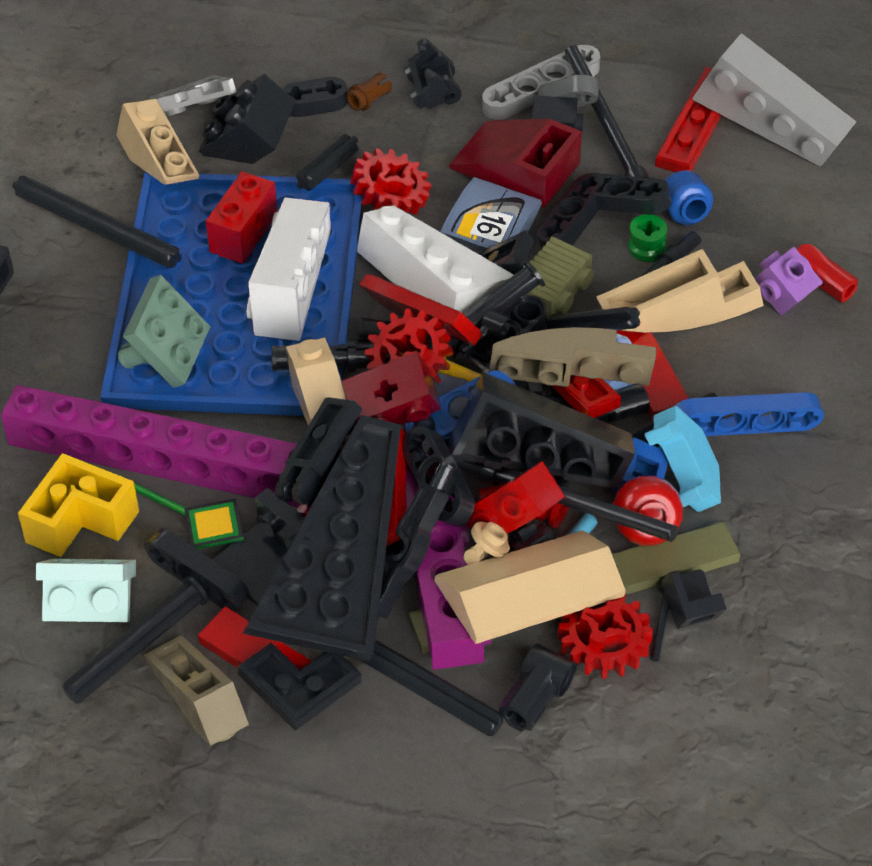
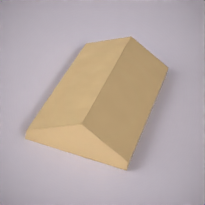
[434,530,626,644]

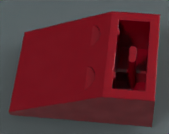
[449,119,582,208]

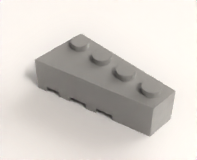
[692,33,857,167]

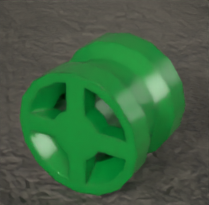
[628,214,667,262]

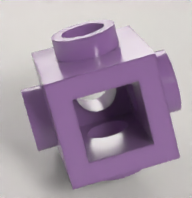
[755,247,823,316]

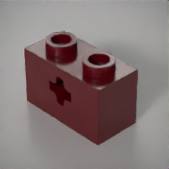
[342,352,442,425]

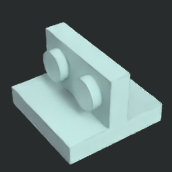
[36,558,136,622]

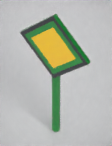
[134,482,244,549]

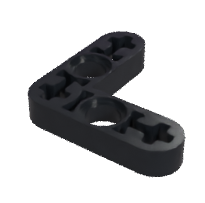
[537,173,673,248]

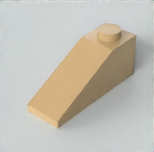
[286,338,355,450]

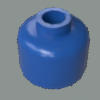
[665,170,714,225]

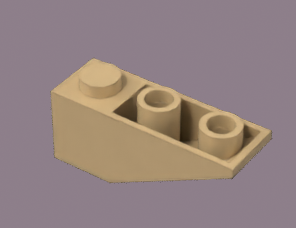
[116,99,199,185]

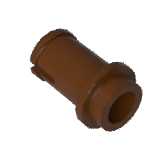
[346,72,392,111]

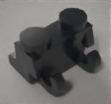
[404,38,462,109]

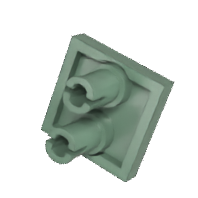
[118,275,211,388]

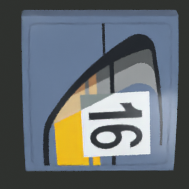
[440,177,542,251]

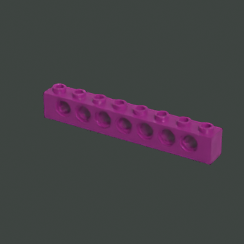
[1,385,300,507]

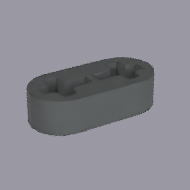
[538,75,599,108]

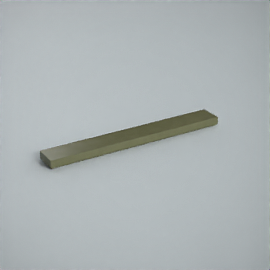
[408,522,740,655]

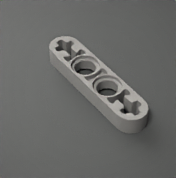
[482,45,600,120]

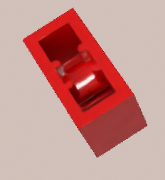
[206,171,278,264]
[466,461,565,534]

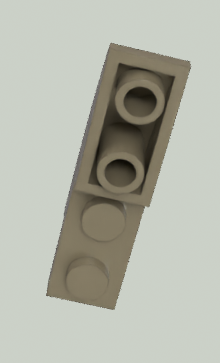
[489,327,656,387]

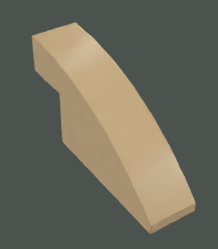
[597,249,764,333]

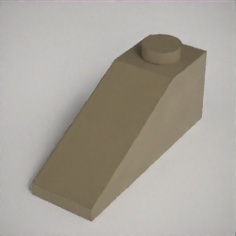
[144,635,249,746]

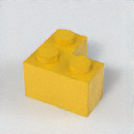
[18,453,139,557]

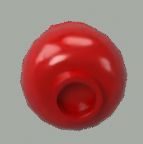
[613,476,683,546]

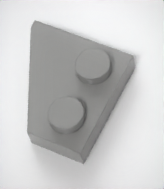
[149,75,237,116]

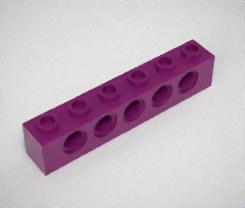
[406,451,491,670]

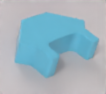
[645,406,721,512]

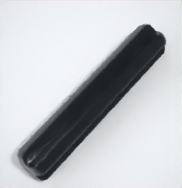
[296,134,358,191]
[546,307,641,330]

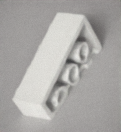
[247,197,331,341]
[357,205,514,314]

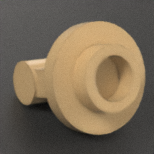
[464,522,510,565]

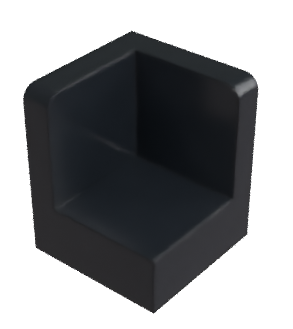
[661,569,727,630]

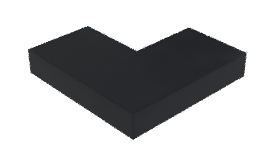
[238,643,362,731]

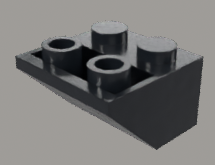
[199,73,296,164]

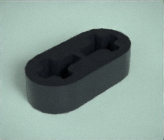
[283,77,348,117]

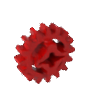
[350,148,432,215]
[365,308,453,384]
[558,593,653,679]

